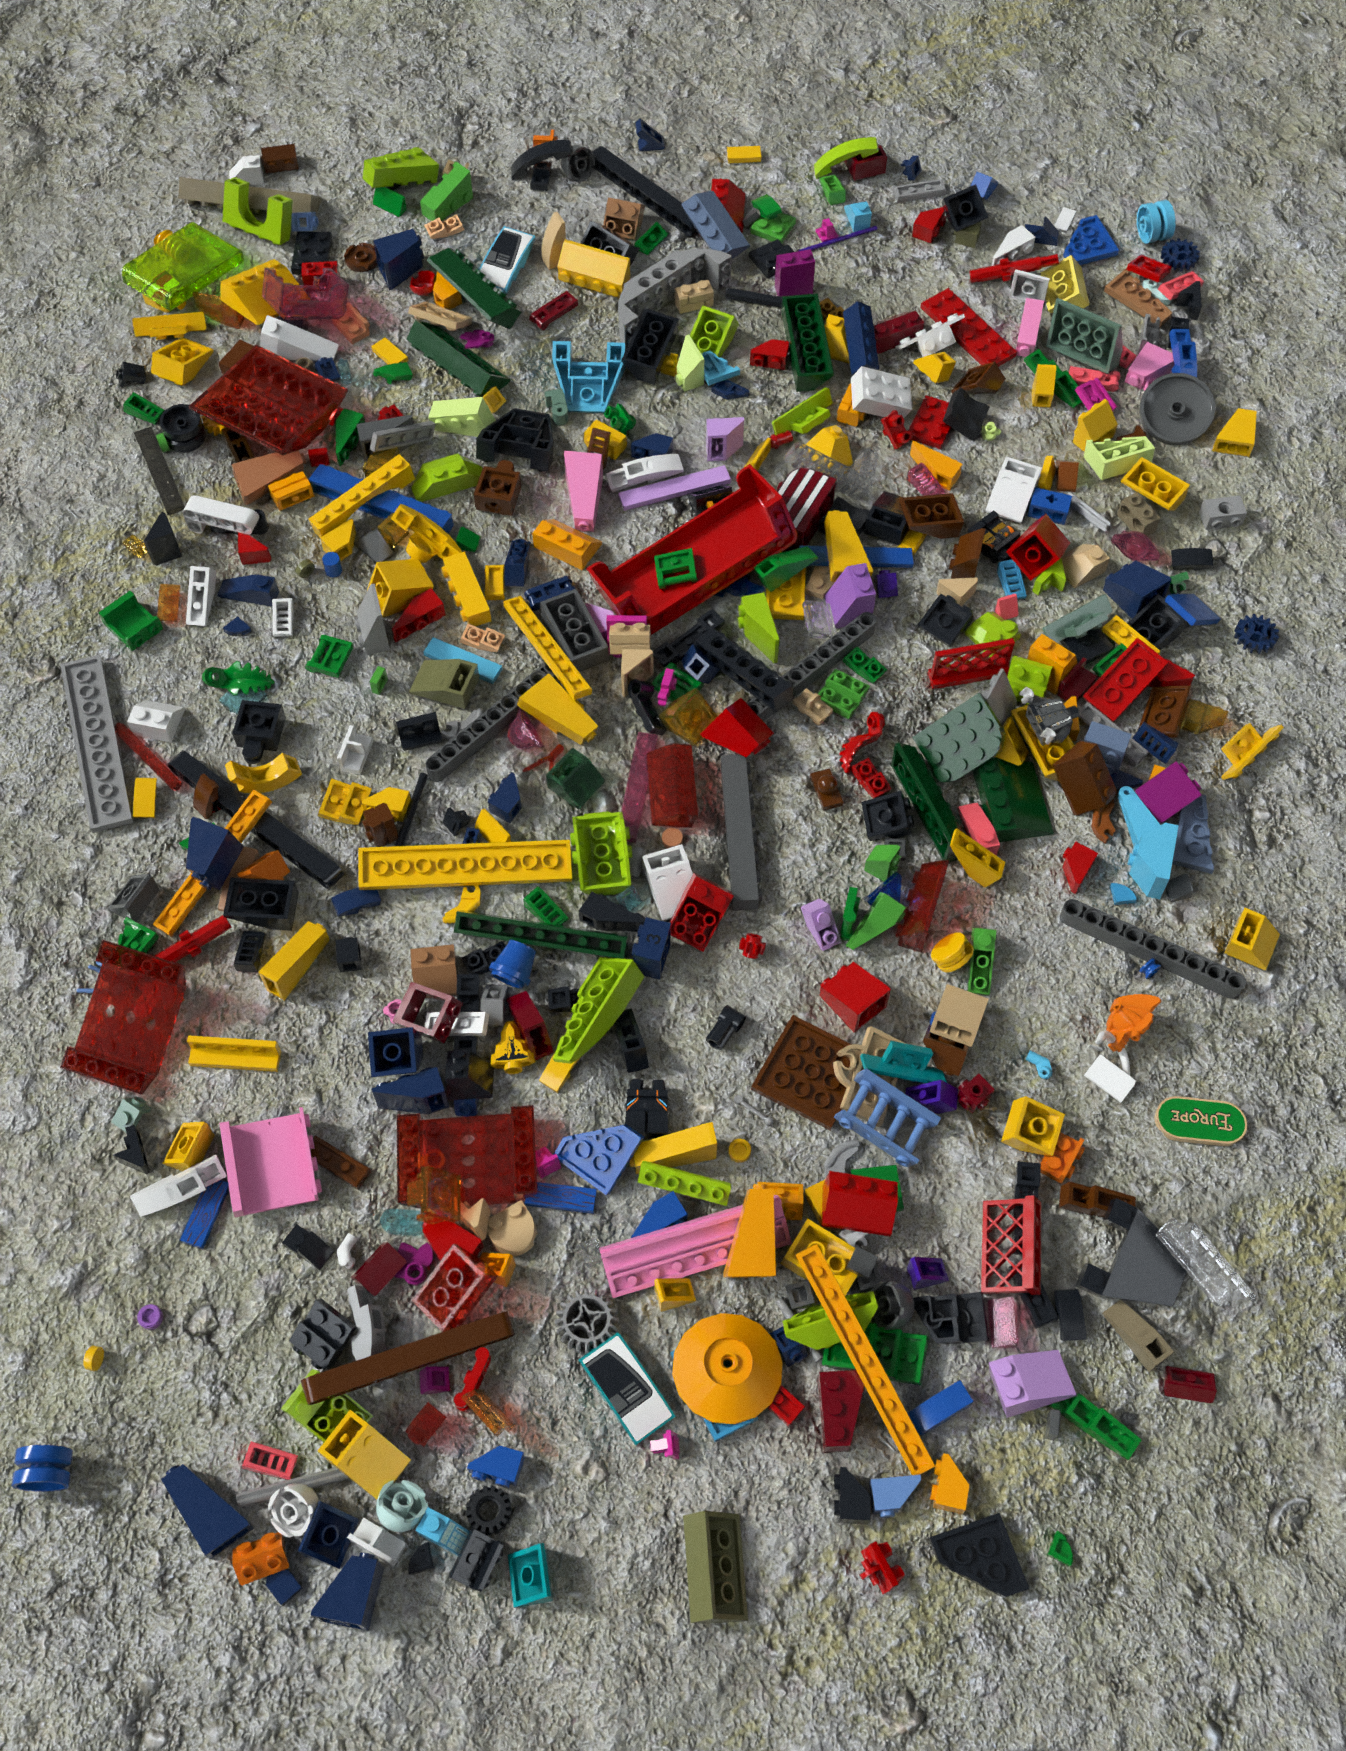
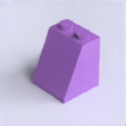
[825,563,876,629]

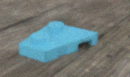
[701,350,740,386]

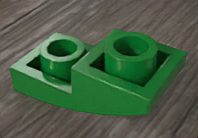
[752,194,782,220]
[842,646,887,683]

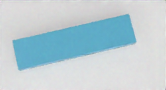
[423,637,503,684]

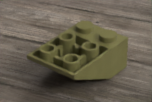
[409,659,480,709]

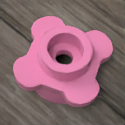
[383,999,402,1024]

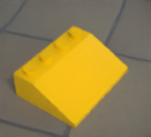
[220,259,310,325]

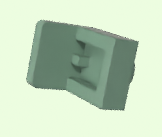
[111,1096,152,1132]

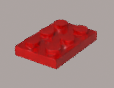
[908,395,951,449]

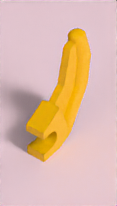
[442,885,481,923]

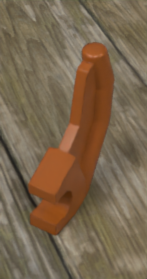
[1091,799,1116,844]

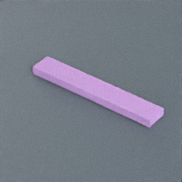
[618,465,731,511]

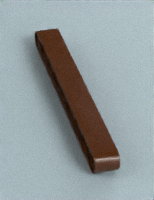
[301,1311,515,1405]

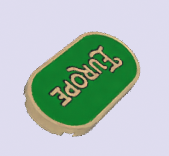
[1154,1096,1247,1146]

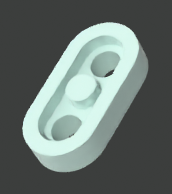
[1142,279,1173,305]

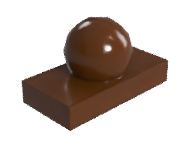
[810,768,843,811]

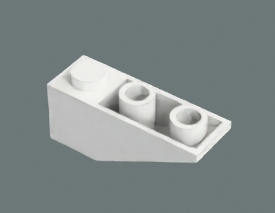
[992,225,1035,265]

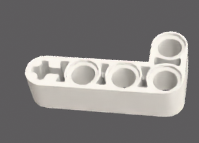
[183,495,259,535]

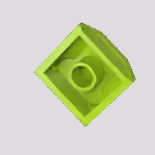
[965,612,1021,657]

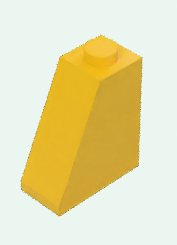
[1212,408,1257,457]

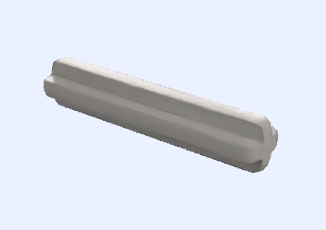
[1067,492,1112,532]

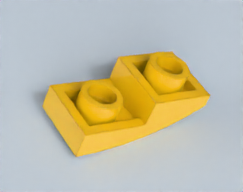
[133,778,157,818]

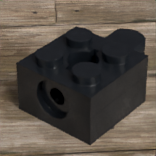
[232,700,286,764]

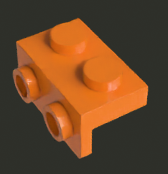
[232,1532,289,1585]

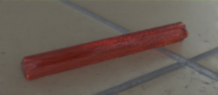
[114,722,182,791]

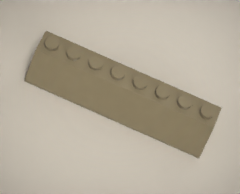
[178,177,322,219]

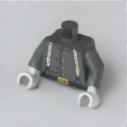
[1019,687,1079,746]

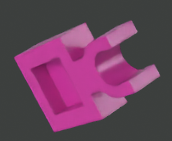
[657,668,677,707]

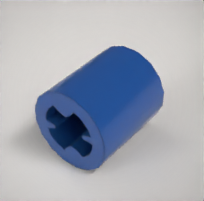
[322,552,343,578]

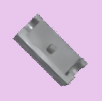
[1138,314,1160,354]

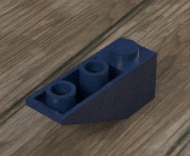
[504,539,531,587]

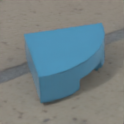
[1110,883,1137,905]

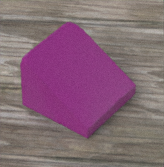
[419,1366,450,1395]

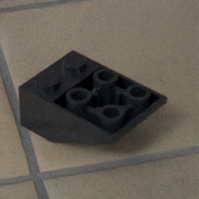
[864,491,909,545]

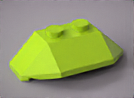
[411,453,483,502]
[782,1291,878,1350]

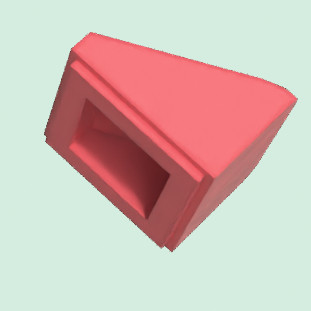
[995,594,1018,620]

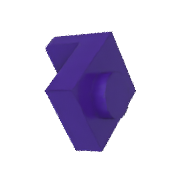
[874,570,898,598]

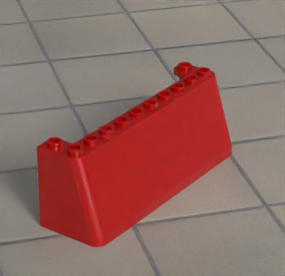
[586,464,798,635]

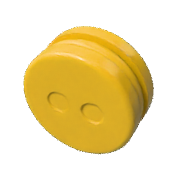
[931,932,974,973]

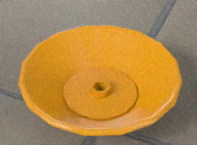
[672,1313,783,1425]

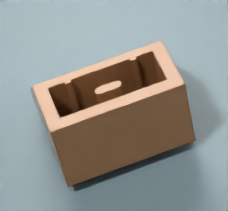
[603,197,645,240]

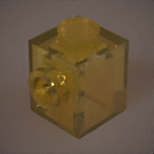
[377,513,409,548]

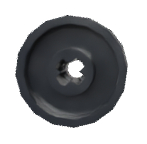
[159,404,206,453]

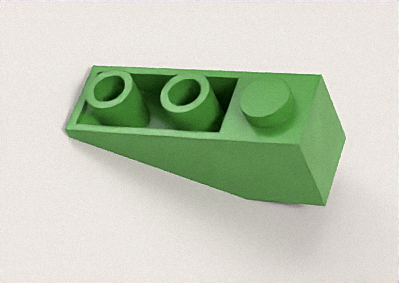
[968,927,997,995]

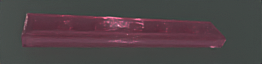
[621,732,658,843]

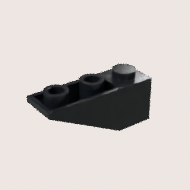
[579,892,645,932]

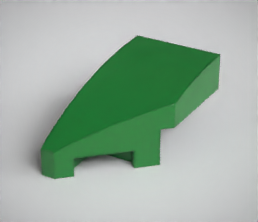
[373,362,413,385]

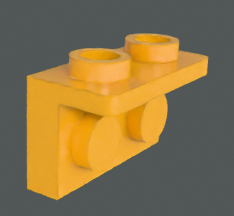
[757,1182,803,1220]

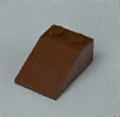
[899,493,964,539]

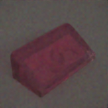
[987,1297,1018,1348]

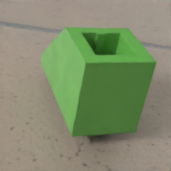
[864,845,901,883]

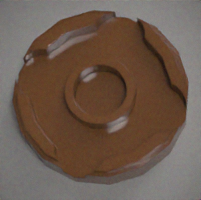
[344,243,378,272]

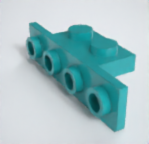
[860,1041,947,1083]

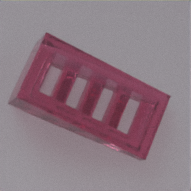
[907,462,946,496]

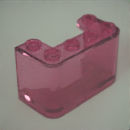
[262,268,349,320]

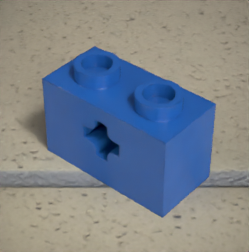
[1027,487,1072,525]

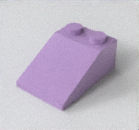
[989,1350,1076,1418]

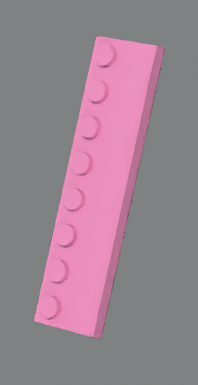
[599,1195,792,1298]

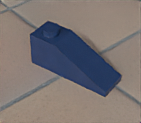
[217,574,279,607]

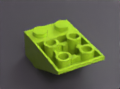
[281,1369,373,1443]

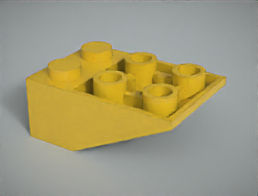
[318,1410,411,1500]

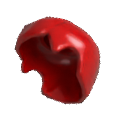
[410,270,436,296]

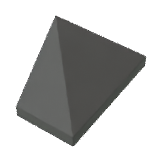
[354,530,394,562]

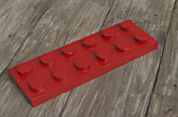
[920,288,1017,367]

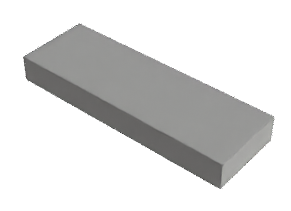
[893,179,947,203]

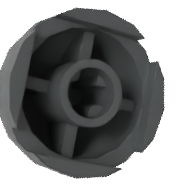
[561,145,595,182]
[871,1281,915,1330]

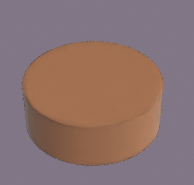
[662,828,683,849]

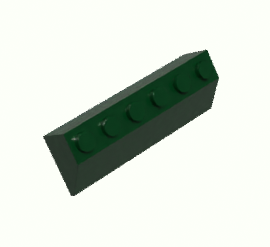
[427,247,522,329]
[781,294,834,392]
[406,320,511,397]
[891,743,962,864]

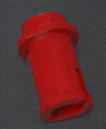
[769,430,793,449]

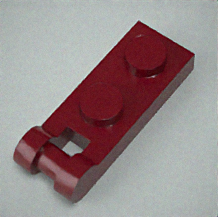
[529,291,578,331]

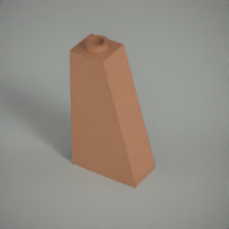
[232,447,306,505]

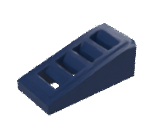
[1132,722,1179,764]

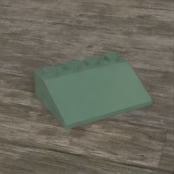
[1046,298,1123,374]

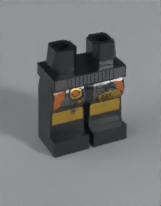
[967,510,1021,564]

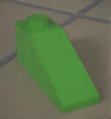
[845,892,906,950]

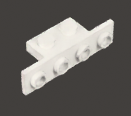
[896,313,965,357]

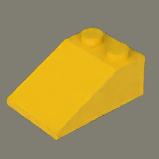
[151,337,214,385]
[780,1218,857,1296]

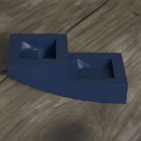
[331,887,381,917]

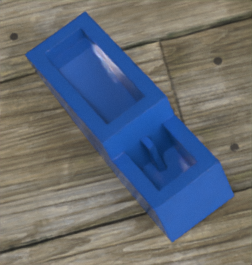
[908,1380,974,1437]

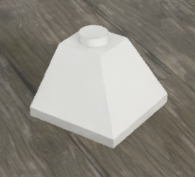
[1009,269,1050,305]

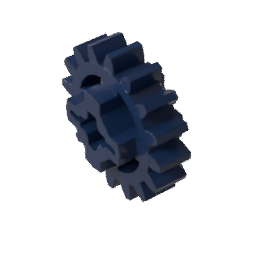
[1160,238,1200,271]
[1234,614,1279,654]

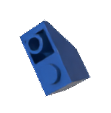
[467,1446,525,1488]

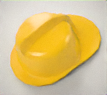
[406,533,439,563]

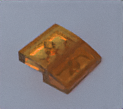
[461,1389,515,1437]

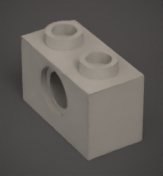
[1199,496,1247,530]

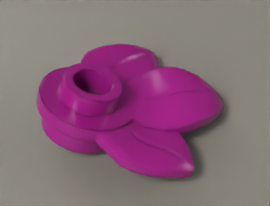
[459,329,495,349]
[394,1242,433,1285]

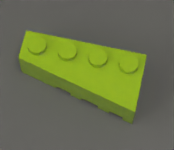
[362,147,439,188]

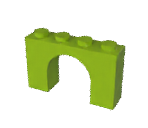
[222,177,293,245]

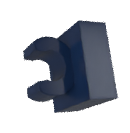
[900,155,922,181]

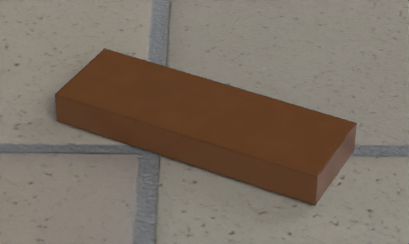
[310,1135,372,1190]

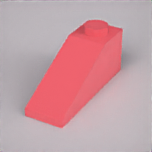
[957,803,1000,856]

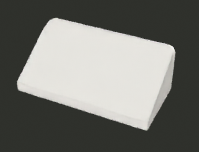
[1084,1055,1137,1103]

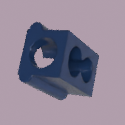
[462,827,482,844]

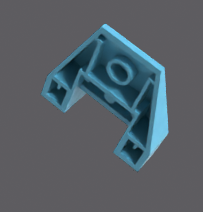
[552,341,626,413]

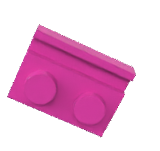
[1075,377,1117,411]

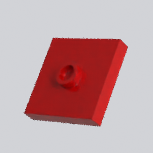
[1126,254,1172,282]

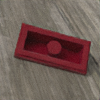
[1164,1366,1217,1403]

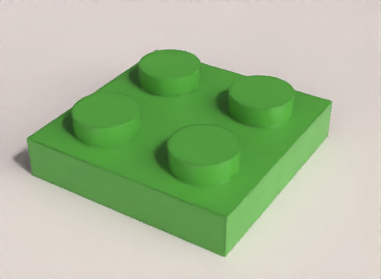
[750,213,796,243]

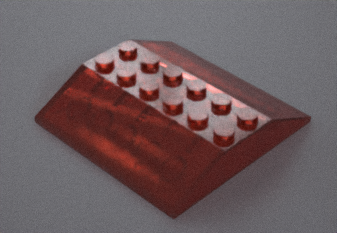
[189,345,348,455]

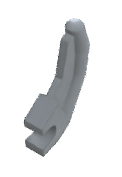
[441,708,484,740]
[823,1140,860,1179]

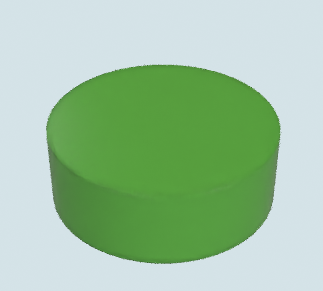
[156,433,170,453]

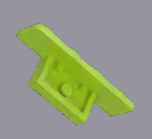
[772,387,833,435]
[637,1161,732,1206]

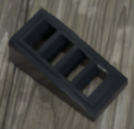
[233,931,266,973]

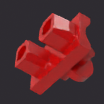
[881,410,912,449]
[860,1541,905,1594]

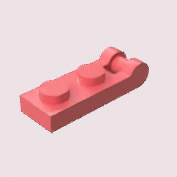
[1069,366,1120,392]

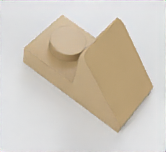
[449,1197,491,1241]

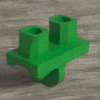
[604,403,636,435]

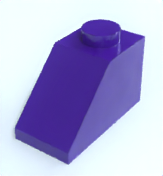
[905,1080,958,1114]

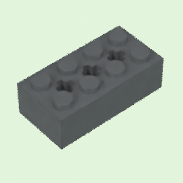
[540,589,609,672]

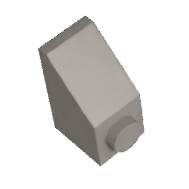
[481,984,508,1027]

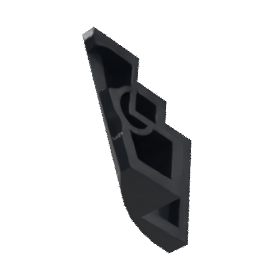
[914,1292,989,1344]

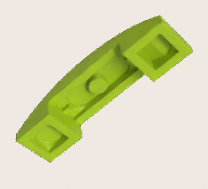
[814,137,879,179]

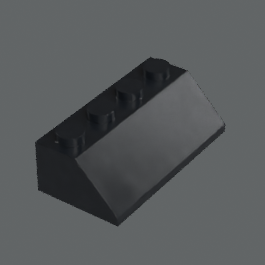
[621,308,679,385]

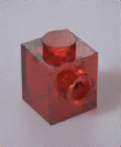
[405,1402,447,1447]

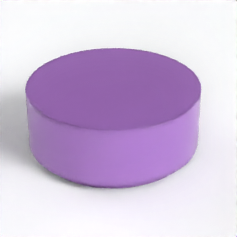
[137,1304,163,1330]

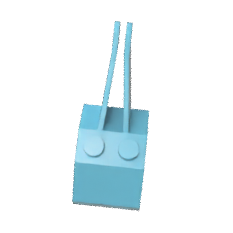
[1117,786,1179,900]

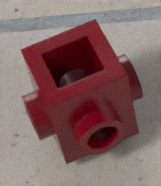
[957,1073,995,1114]

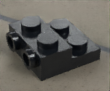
[749,239,794,279]
[917,593,974,647]
[861,791,915,841]
[289,1298,357,1370]

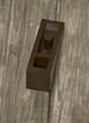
[221,423,254,463]

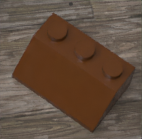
[1052,741,1118,815]

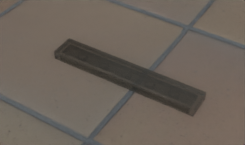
[134,427,185,515]

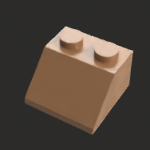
[410,944,458,998]

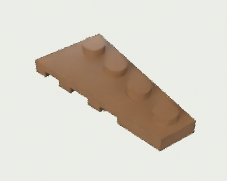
[1104,269,1172,327]

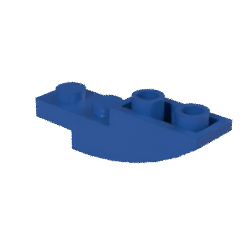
[1169,329,1197,378]

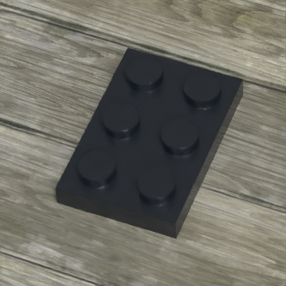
[291,231,332,274]

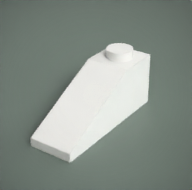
[186,566,216,626]

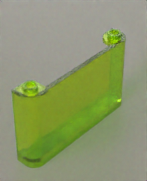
[122,222,244,311]

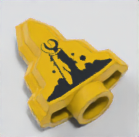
[491,1021,535,1074]

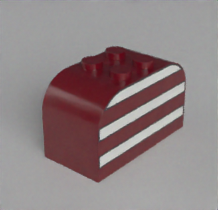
[777,468,837,551]

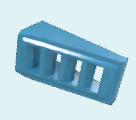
[997,560,1027,600]

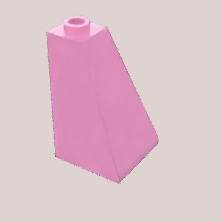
[564,451,603,532]

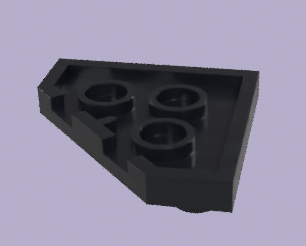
[929,1513,1029,1598]

